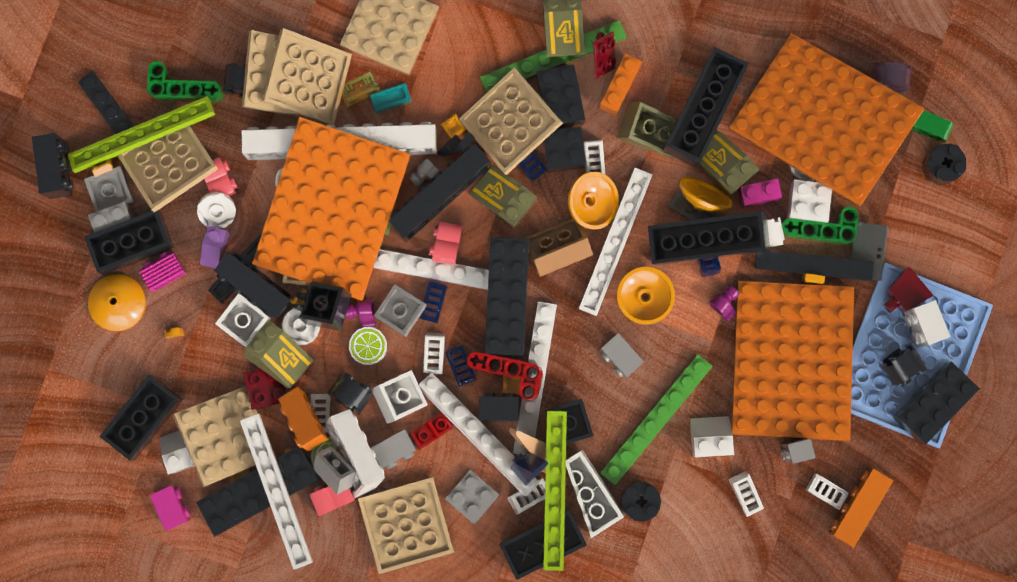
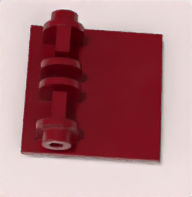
[593,31,616,79]
[243,369,286,410]

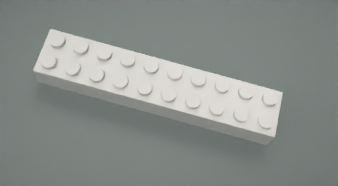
[242,122,437,160]

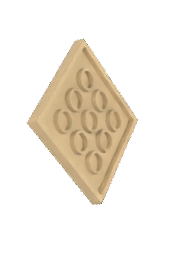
[340,0,439,75]
[262,28,352,125]
[242,30,309,119]
[459,68,563,175]
[118,126,218,212]
[173,386,276,487]
[358,477,454,574]

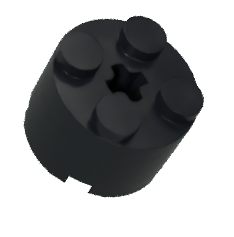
[223,63,246,99]
[922,143,966,185]
[879,343,927,387]
[327,372,372,415]
[620,482,661,522]

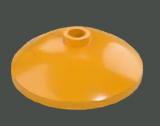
[568,172,619,229]
[679,176,733,213]
[617,267,675,325]
[88,274,146,331]

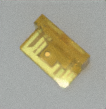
[342,71,381,107]

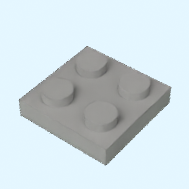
[84,166,134,212]
[374,284,427,337]
[445,469,500,524]

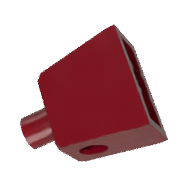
[883,267,933,313]

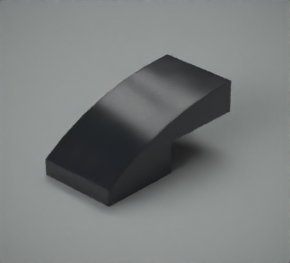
[437,132,475,156]

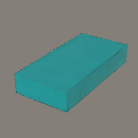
[370,83,412,113]

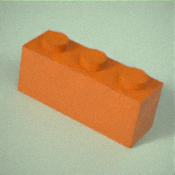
[599,53,642,117]
[278,387,328,451]

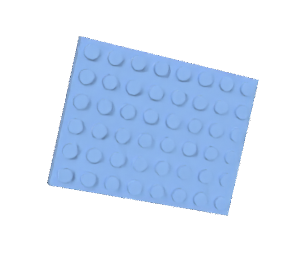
[851,262,993,448]

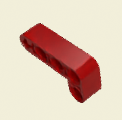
[467,352,543,401]

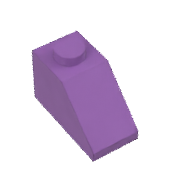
[200,225,230,269]

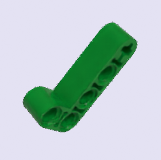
[147,61,224,102]
[898,93,954,143]
[781,206,858,245]

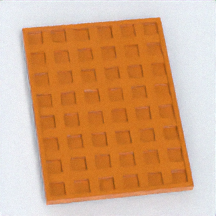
[729,33,924,207]
[252,117,411,301]
[732,281,854,441]

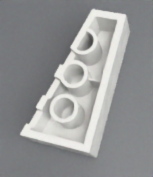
[325,409,385,498]
[566,450,625,538]

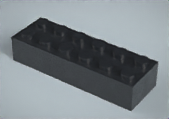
[662,47,749,168]
[389,144,491,243]
[648,211,771,265]
[485,237,530,356]
[196,446,321,537]

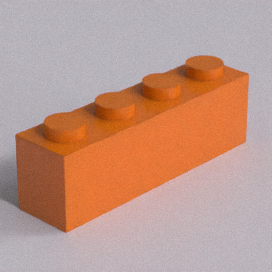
[830,468,893,548]

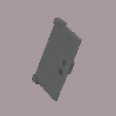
[850,221,889,281]

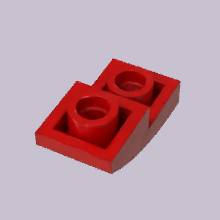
[408,413,453,450]

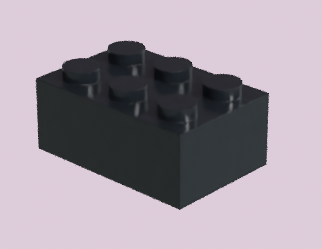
[536,64,585,129]
[32,133,74,199]

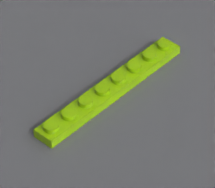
[68,96,215,173]
[543,411,567,571]

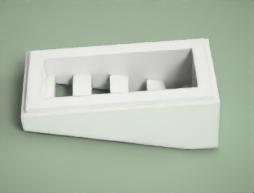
[583,140,605,174]
[423,332,445,374]
[311,394,331,433]
[729,472,764,517]
[805,474,849,510]
[507,478,545,515]

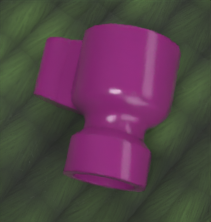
[709,285,740,322]
[346,299,376,327]

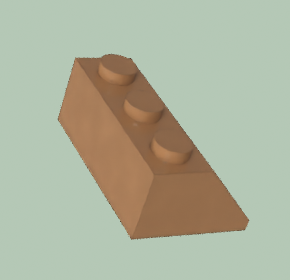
[525,218,593,277]

